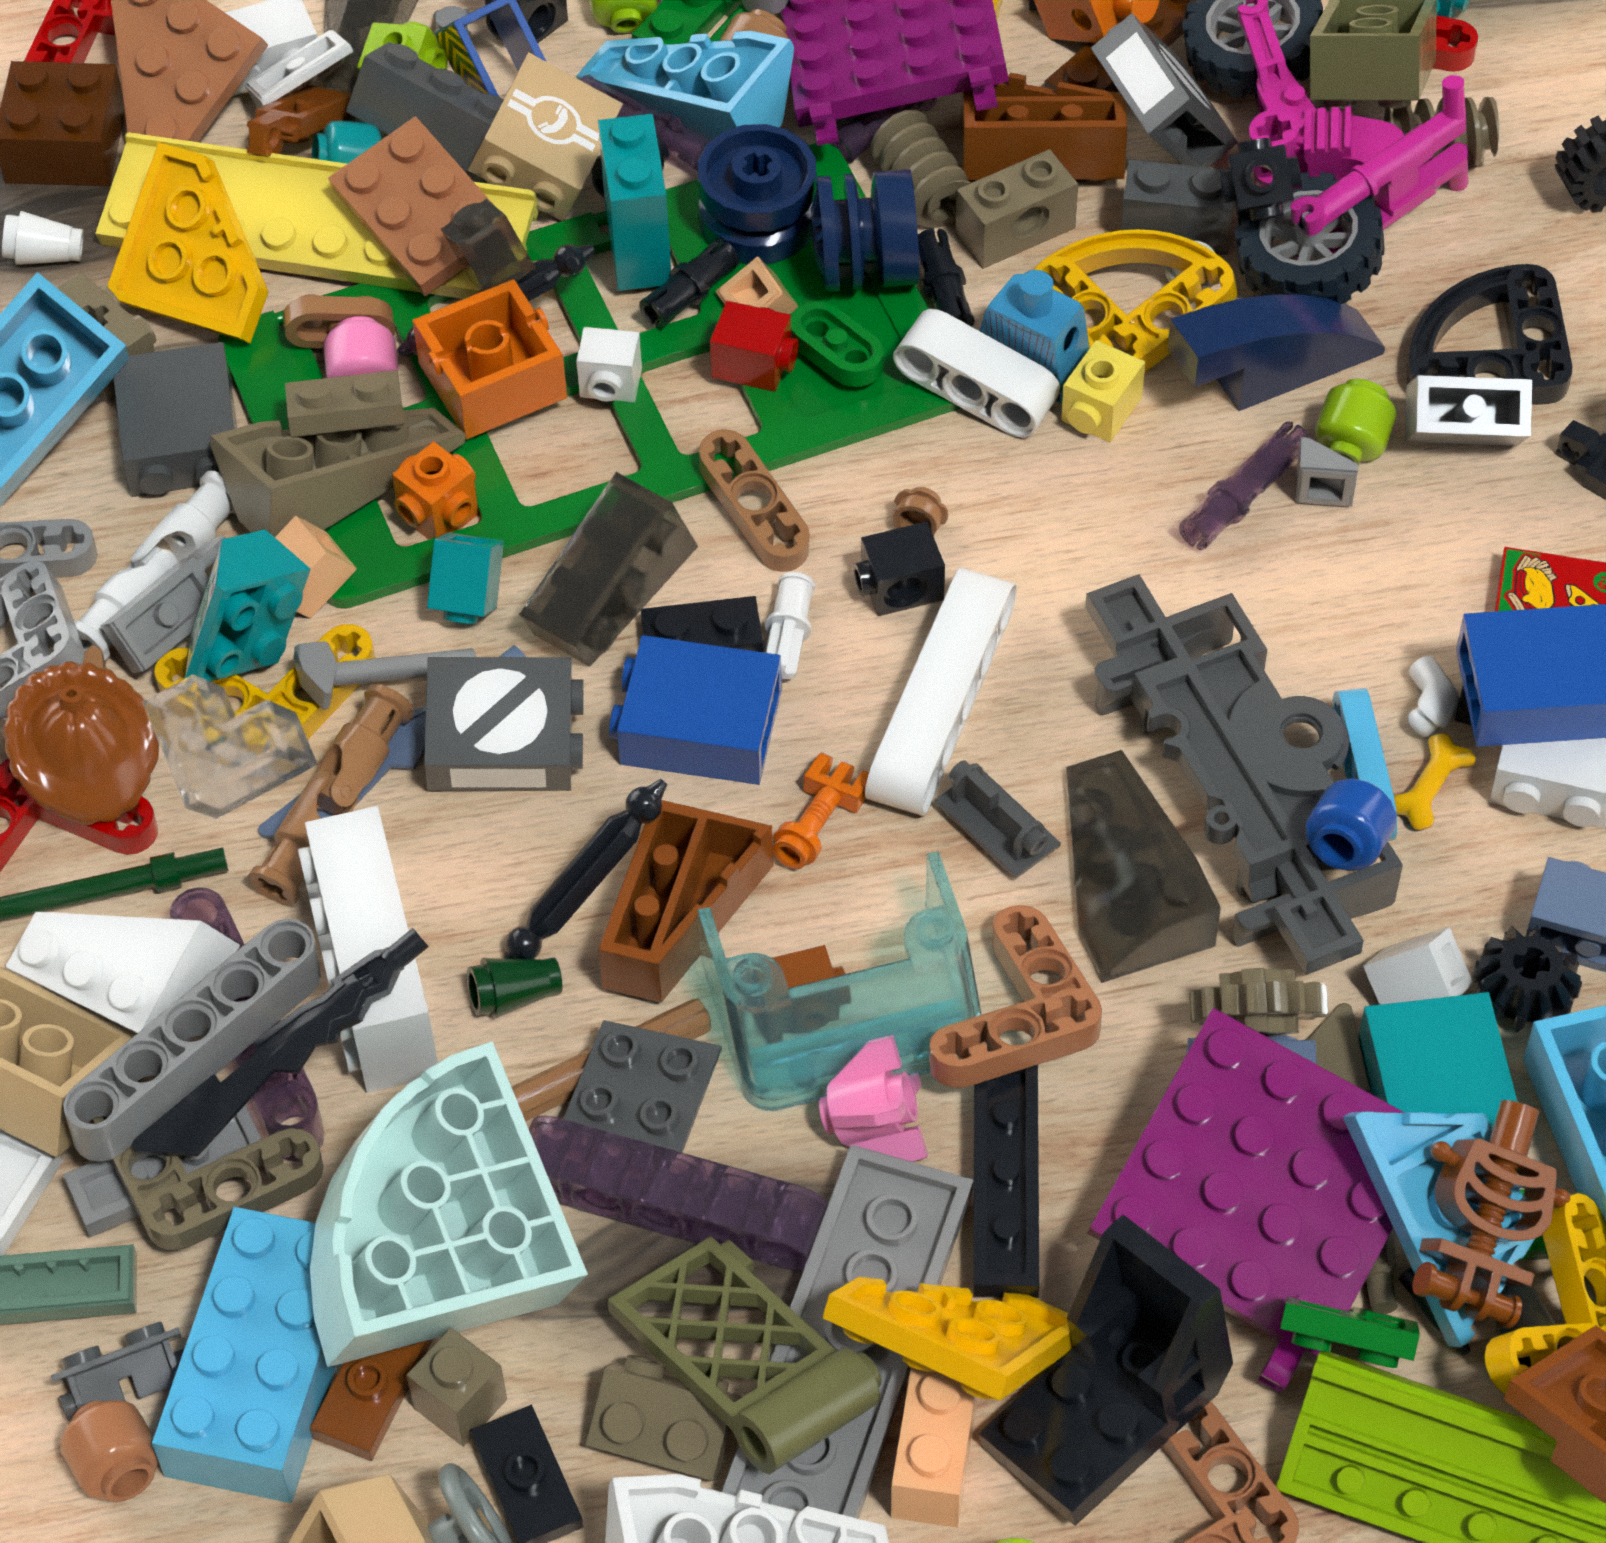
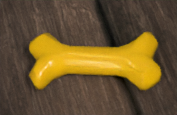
[1394,732,1476,830]

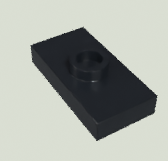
[470,1404,584,1543]

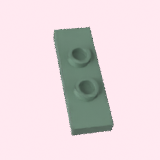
[0,1244,137,1325]

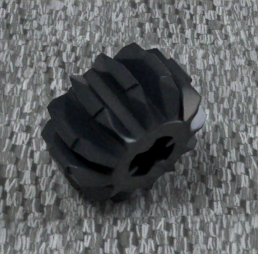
[1473,925,1582,1033]

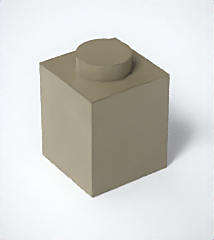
[406,1328,507,1447]

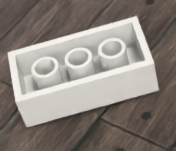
[298,806,438,1093]

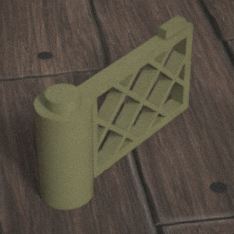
[608,1236,882,1475]

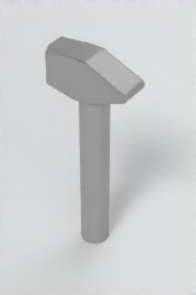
[293,641,476,710]

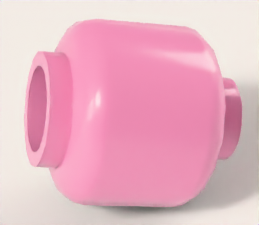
[323,316,399,378]

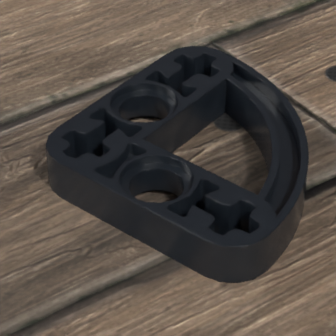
[1406,264,1573,405]

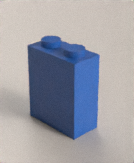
[1456,604,1606,747]
[609,635,782,785]

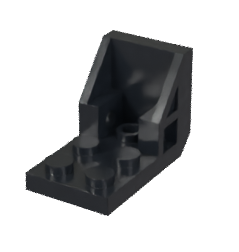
[978,1214,1233,1526]

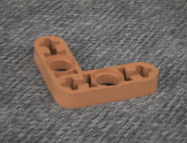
[929,905,1102,1088]
[1162,1402,1299,1543]

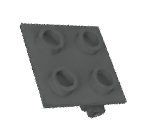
[561,1020,722,1169]

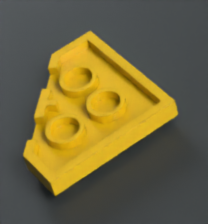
[107,142,269,344]
[822,1277,1073,1401]

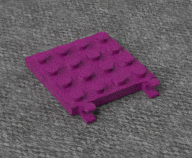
[782,0,1009,146]
[1087,1008,1404,1394]

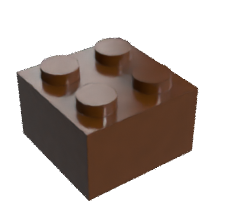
[0,61,125,187]

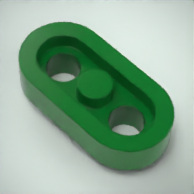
[791,301,884,387]

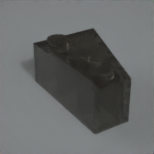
[519,472,699,667]

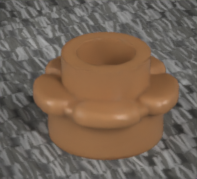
[893,487,948,536]

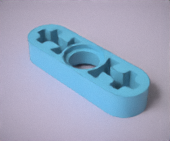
[1332,688,1397,841]

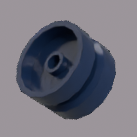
[698,124,817,264]

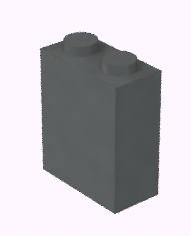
[114,342,237,497]

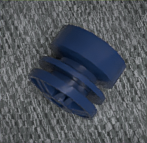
[810,169,920,292]

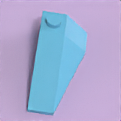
[576,31,794,146]

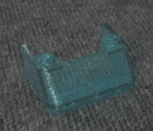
[698,851,983,1111]

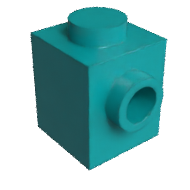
[427,532,504,623]

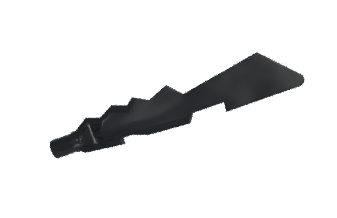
[132,927,429,1156]

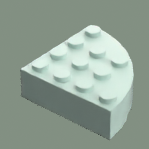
[310,1041,588,1367]

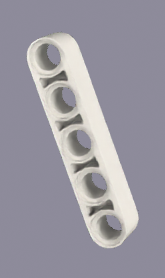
[865,567,1017,816]

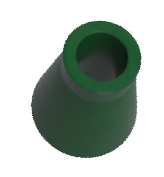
[467,957,563,1019]

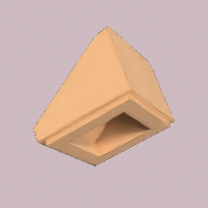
[716,256,799,314]

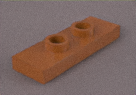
[309,1339,433,1461]

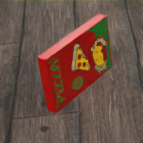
[1494,547,1606,612]

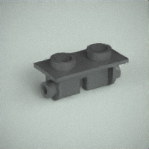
[935,760,1061,879]
[51,1322,185,1421]

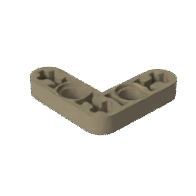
[93,1116,324,1251]

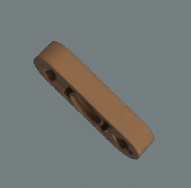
[699,429,810,572]

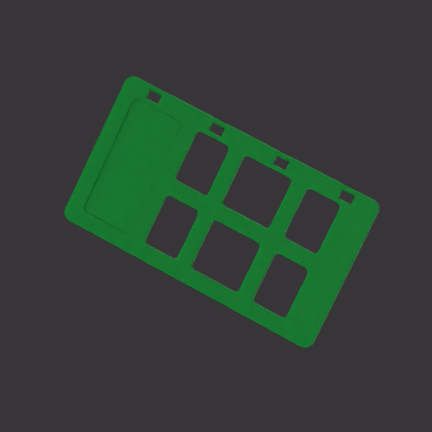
[219,143,961,609]

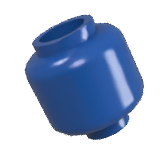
[1306,778,1396,871]

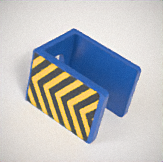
[434,0,547,97]

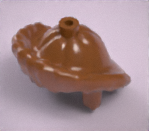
[3,661,159,825]

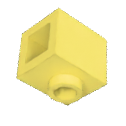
[1061,340,1145,442]

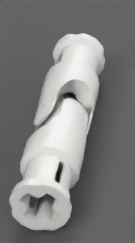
[74,471,236,661]

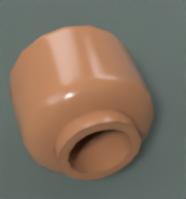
[60,1400,159,1502]

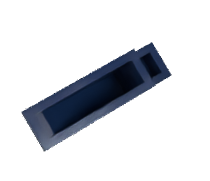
[1167,294,1385,411]

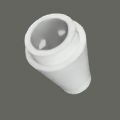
[2,211,84,265]

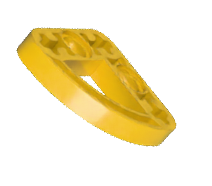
[1034,229,1237,373]

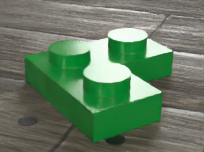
[1280,1296,1420,1368]

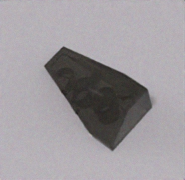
[1066,750,1221,983]

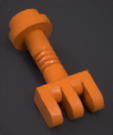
[773,752,869,869]

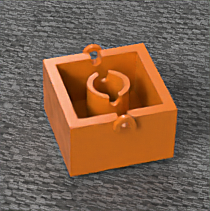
[412,279,567,440]

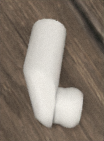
[1408,656,1460,737]

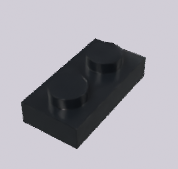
[641,596,763,652]

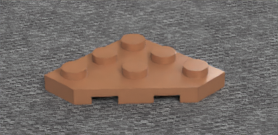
[111,0,268,142]

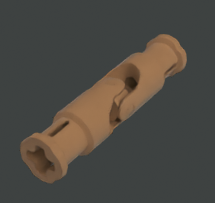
[248,684,414,906]

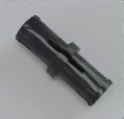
[918,228,975,327]
[639,238,740,329]

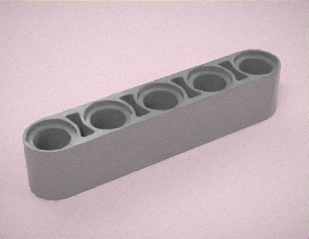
[63,919,321,1162]

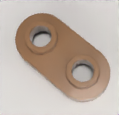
[283,294,395,349]

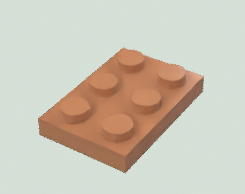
[328,116,513,297]

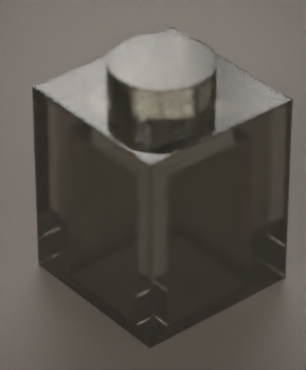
[441,199,536,292]

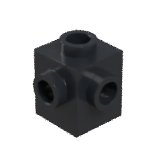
[1219,138,1302,221]

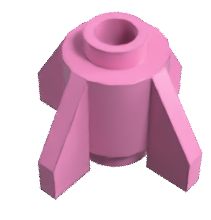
[819,1035,928,1162]

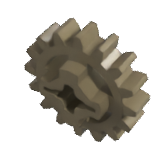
[1189,968,1329,1037]

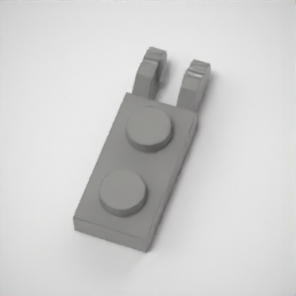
[100,535,226,673]

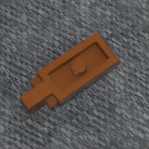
[247,85,353,156]

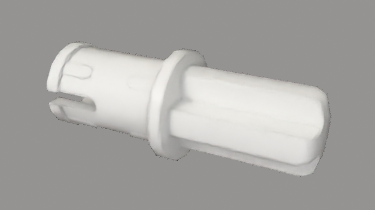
[765,572,815,679]

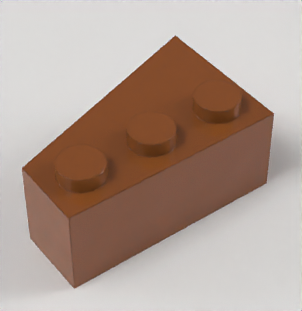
[961,72,1127,181]
[598,800,774,1003]

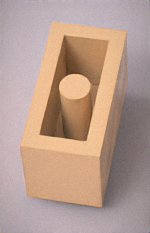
[891,1367,977,1528]

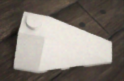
[605,1474,889,1543]

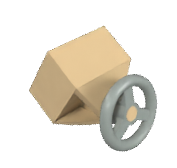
[288,1463,513,1543]

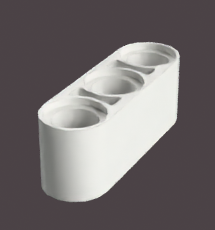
[893,309,1060,438]

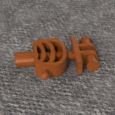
[1412,1100,1570,1329]

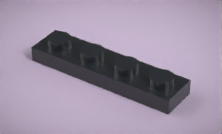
[973,1065,1040,1298]

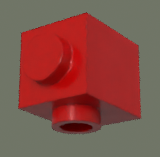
[710,300,799,392]

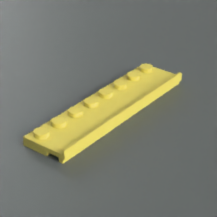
[95,132,538,299]

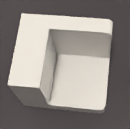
[1363,927,1473,1005]

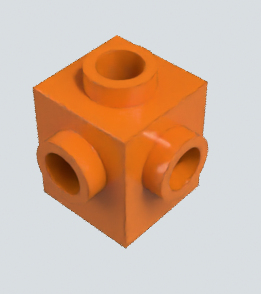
[392,441,479,540]

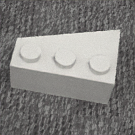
[5,912,240,1042]

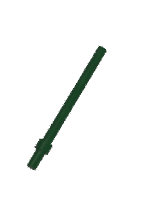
[0,847,229,922]

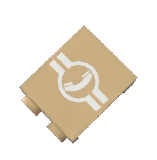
[468,52,623,221]

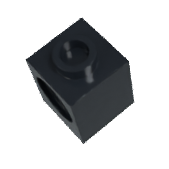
[853,521,945,617]

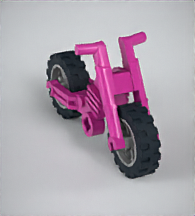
[1182,0,1469,304]

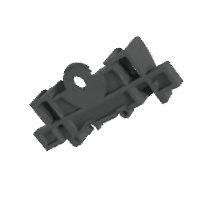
[1085,574,1403,975]

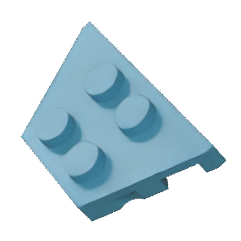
[1343,1112,1535,1347]

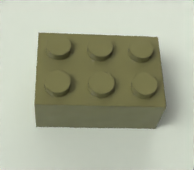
[1310,0,1437,108]

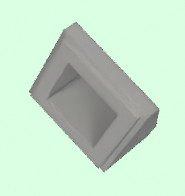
[1295,437,1358,507]

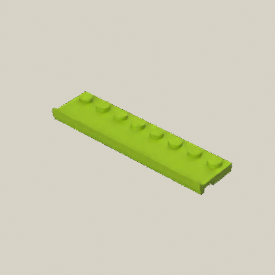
[1276,1351,1606,1543]

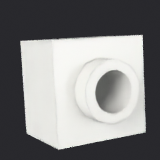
[576,327,642,403]

